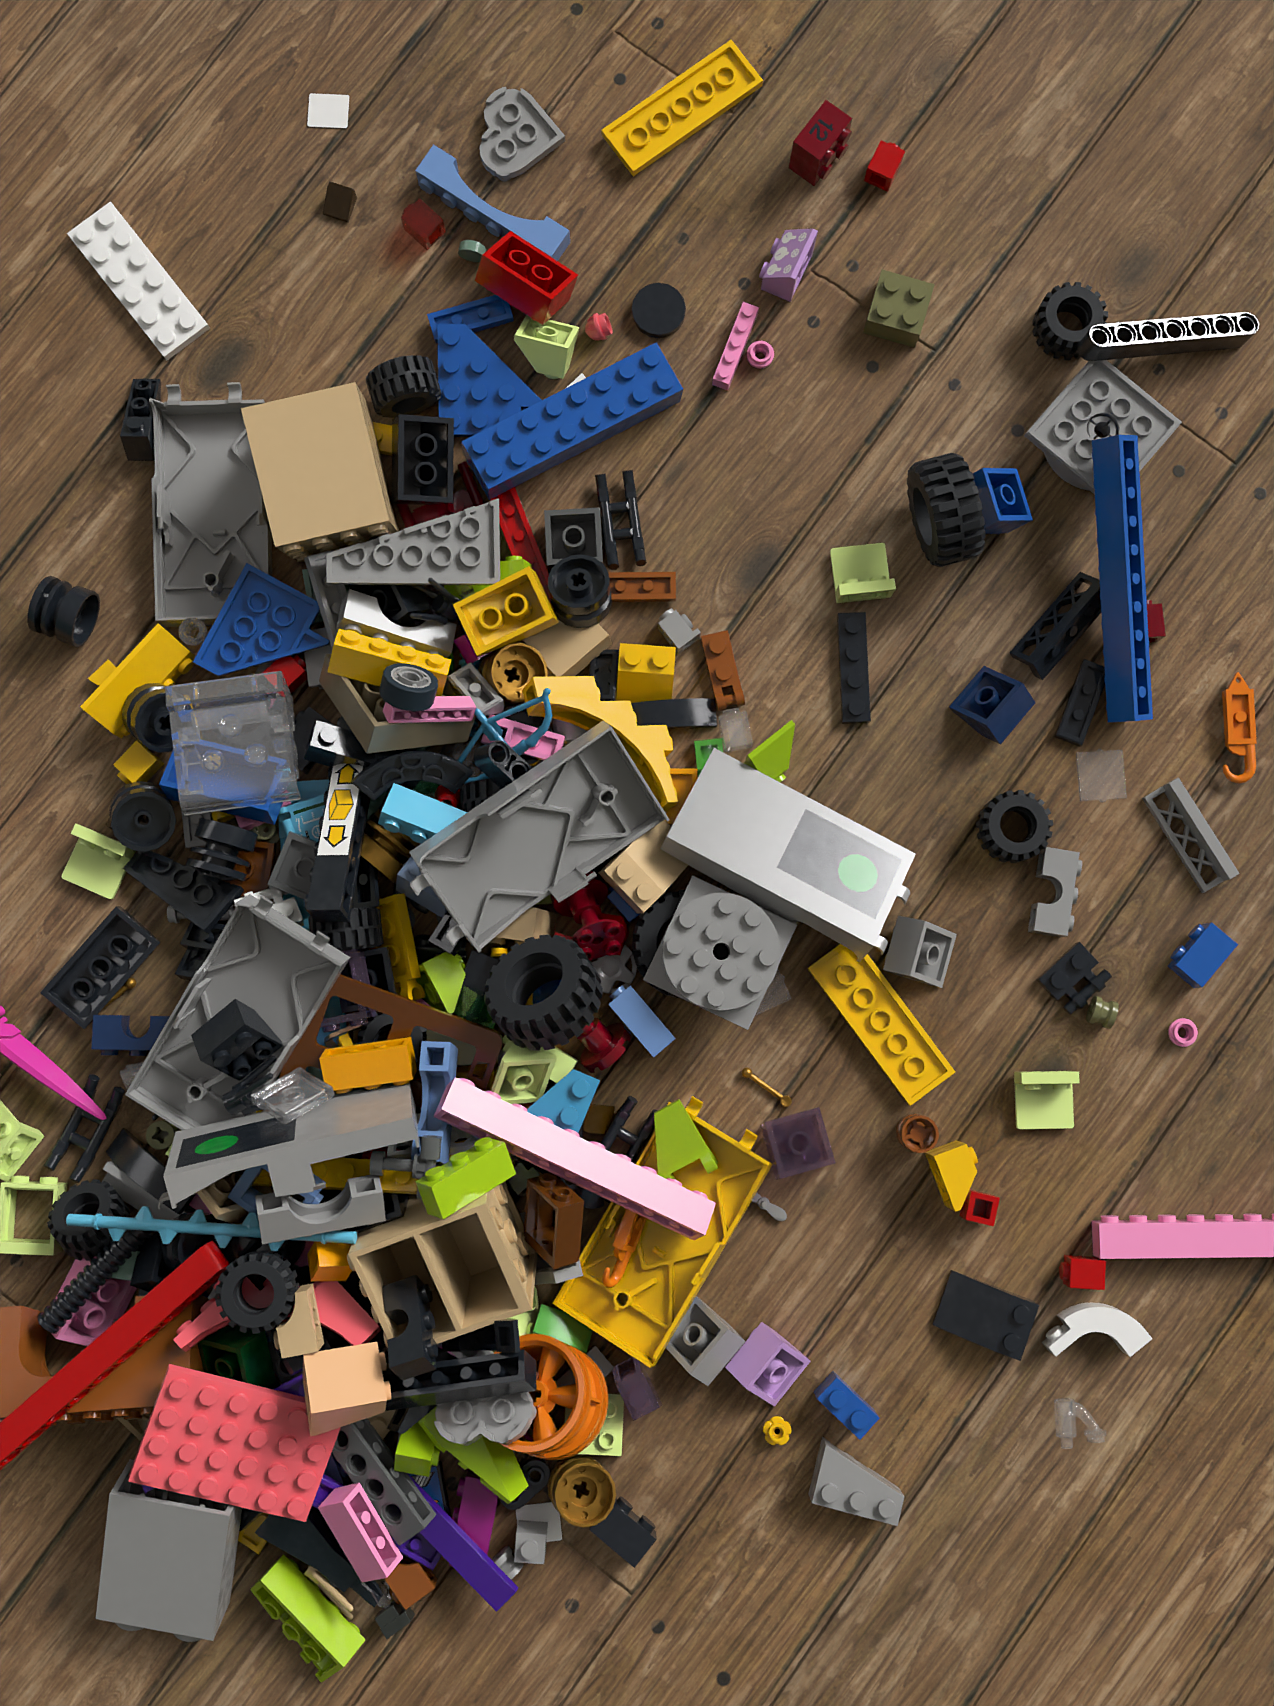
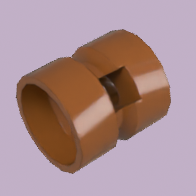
[895,1113,939,1153]

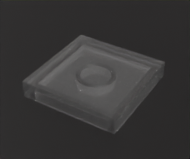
[250,1067,335,1124]

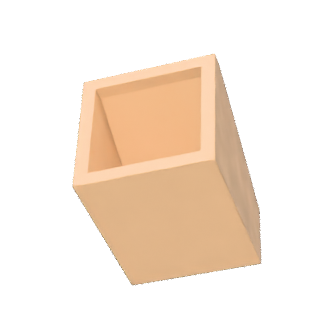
[302,1342,391,1436]

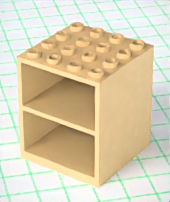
[241,382,399,562]
[347,1181,537,1348]

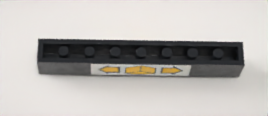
[305,715,370,922]

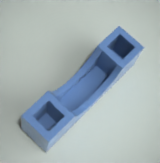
[411,1041,458,1166]

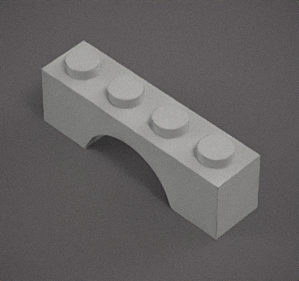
[336,589,457,658]
[255,1175,386,1244]

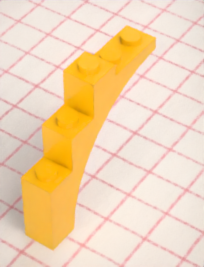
[522,676,678,813]

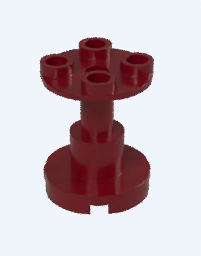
[550,871,625,961]
[577,1018,632,1073]

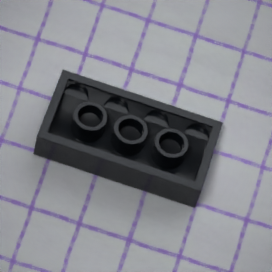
[40,906,161,1029]

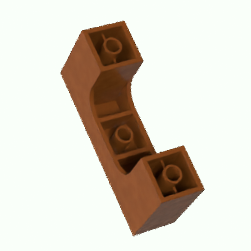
[0,1295,209,1426]

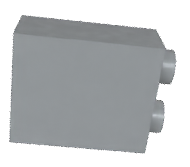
[96,1459,242,1642]

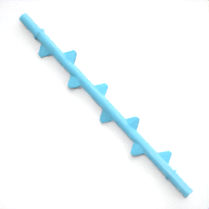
[66,1206,357,1251]

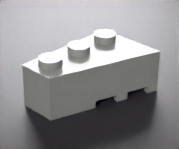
[808,1437,904,1526]

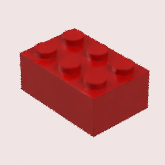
[475,231,578,325]

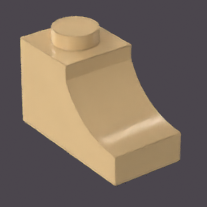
[274,1283,324,1358]

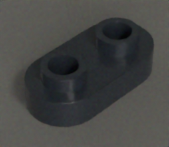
[500,1457,551,1510]

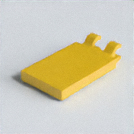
[369,894,425,1000]

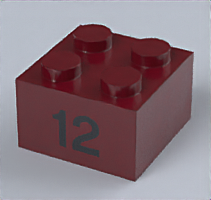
[789,100,852,186]

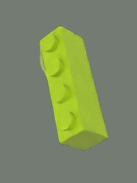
[250,1554,365,1683]

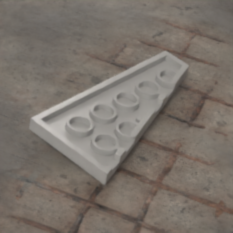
[326,498,500,585]

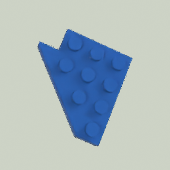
[437,324,542,437]
[193,563,330,676]

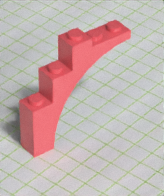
[173,1277,381,1352]

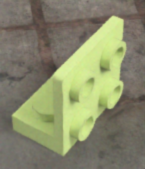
[830,543,896,603]
[61,823,136,899]
[1014,1071,1079,1129]
[0,1100,44,1181]
[565,1394,624,1456]

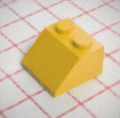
[616,643,676,703]
[925,1140,978,1212]

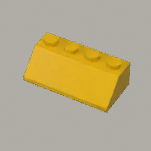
[80,623,196,738]
[328,629,451,696]

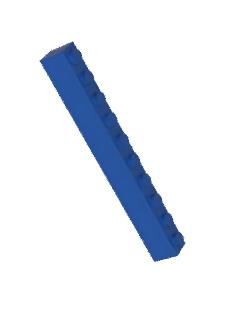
[1092,435,1153,722]

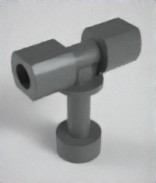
[370,1135,442,1199]

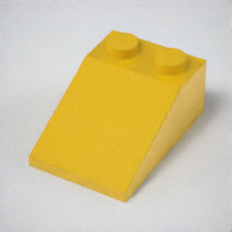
[453,566,559,656]

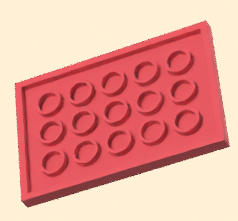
[128,1364,341,1522]

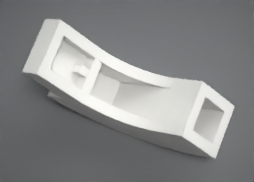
[1042,1302,1152,1357]

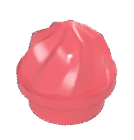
[585,313,613,341]

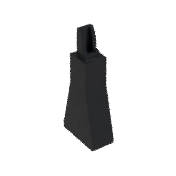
[255,1506,383,1607]

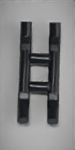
[595,470,647,570]
[44,1074,125,1183]
[581,1096,657,1203]

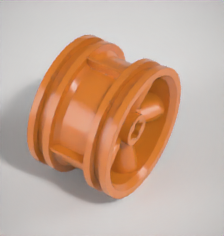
[494,1334,608,1460]

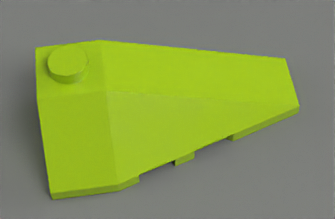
[418,1407,528,1504]

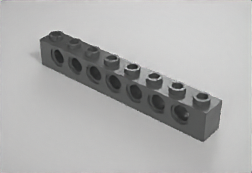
[268,1341,437,1546]

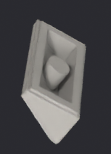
[447,662,504,716]

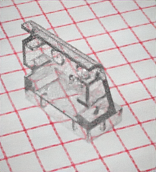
[165,671,301,815]

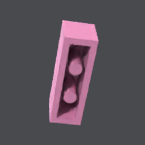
[318,1483,403,1582]

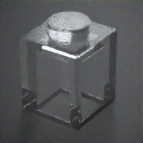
[718,708,753,753]

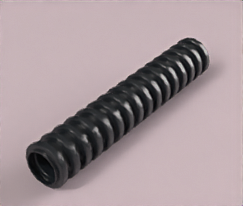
[37,1213,156,1334]

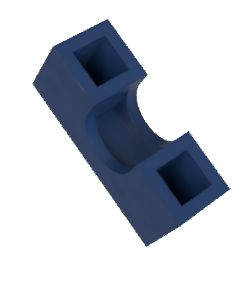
[91,1015,170,1056]

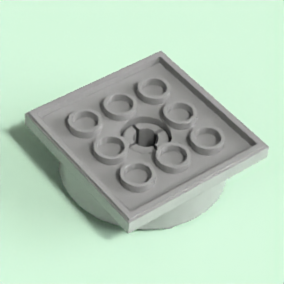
[1024,360,1182,494]
[643,876,797,1030]

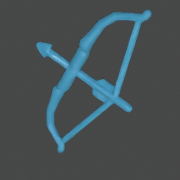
[457,688,553,784]

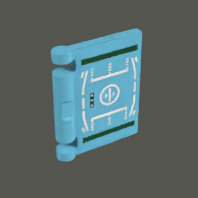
[279,794,325,842]

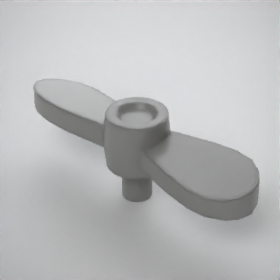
[752,1193,787,1221]

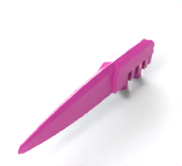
[0,1006,107,1120]

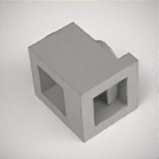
[658,608,701,655]

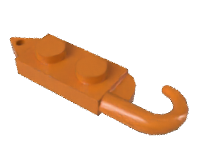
[1222,672,1257,784]
[602,1208,647,1288]

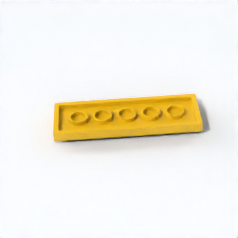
[601,40,763,177]
[807,944,955,1106]

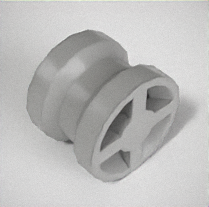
[491,1546,524,1579]

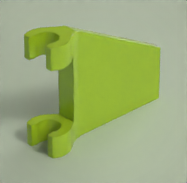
[654,1099,718,1180]

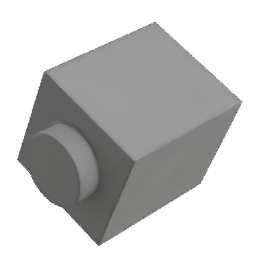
[514,1520,548,1564]

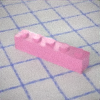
[712,302,759,390]
[383,696,476,723]

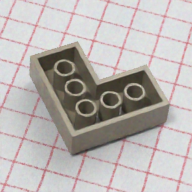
[319,654,476,753]

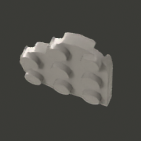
[479,87,565,181]
[434,1350,537,1446]

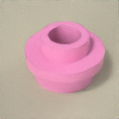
[747,341,774,369]
[1168,1018,1198,1047]

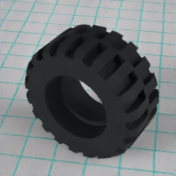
[907,453,985,567]
[632,889,729,999]
[484,935,603,1051]

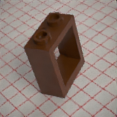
[524,1172,584,1269]

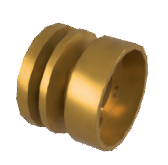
[478,643,548,706]
[361,809,421,883]
[547,1454,616,1528]

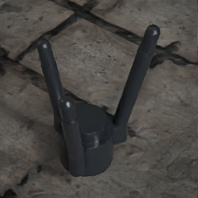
[410,578,461,625]
[222,1056,287,1116]

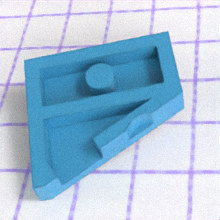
[527,1069,600,1133]

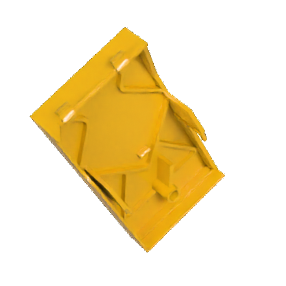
[552,1096,773,1368]

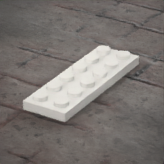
[67,201,210,360]

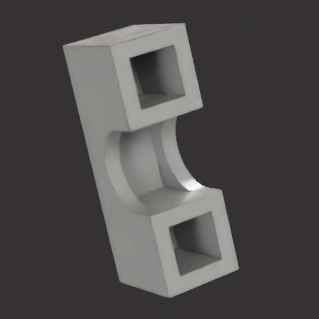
[1028,847,1082,937]

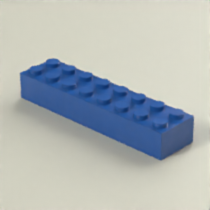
[462,342,683,500]

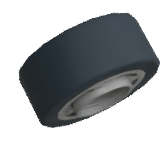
[379,663,438,712]

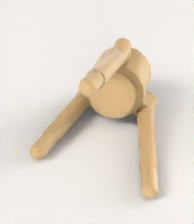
[304,1566,353,1620]

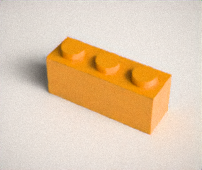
[319,1037,417,1094]

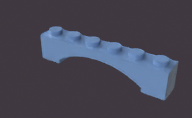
[415,145,570,261]

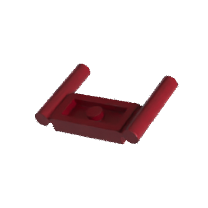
[391,461,485,528]

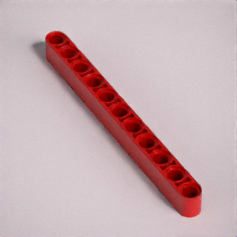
[0,1241,230,1470]

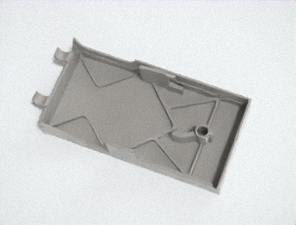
[409,721,670,953]

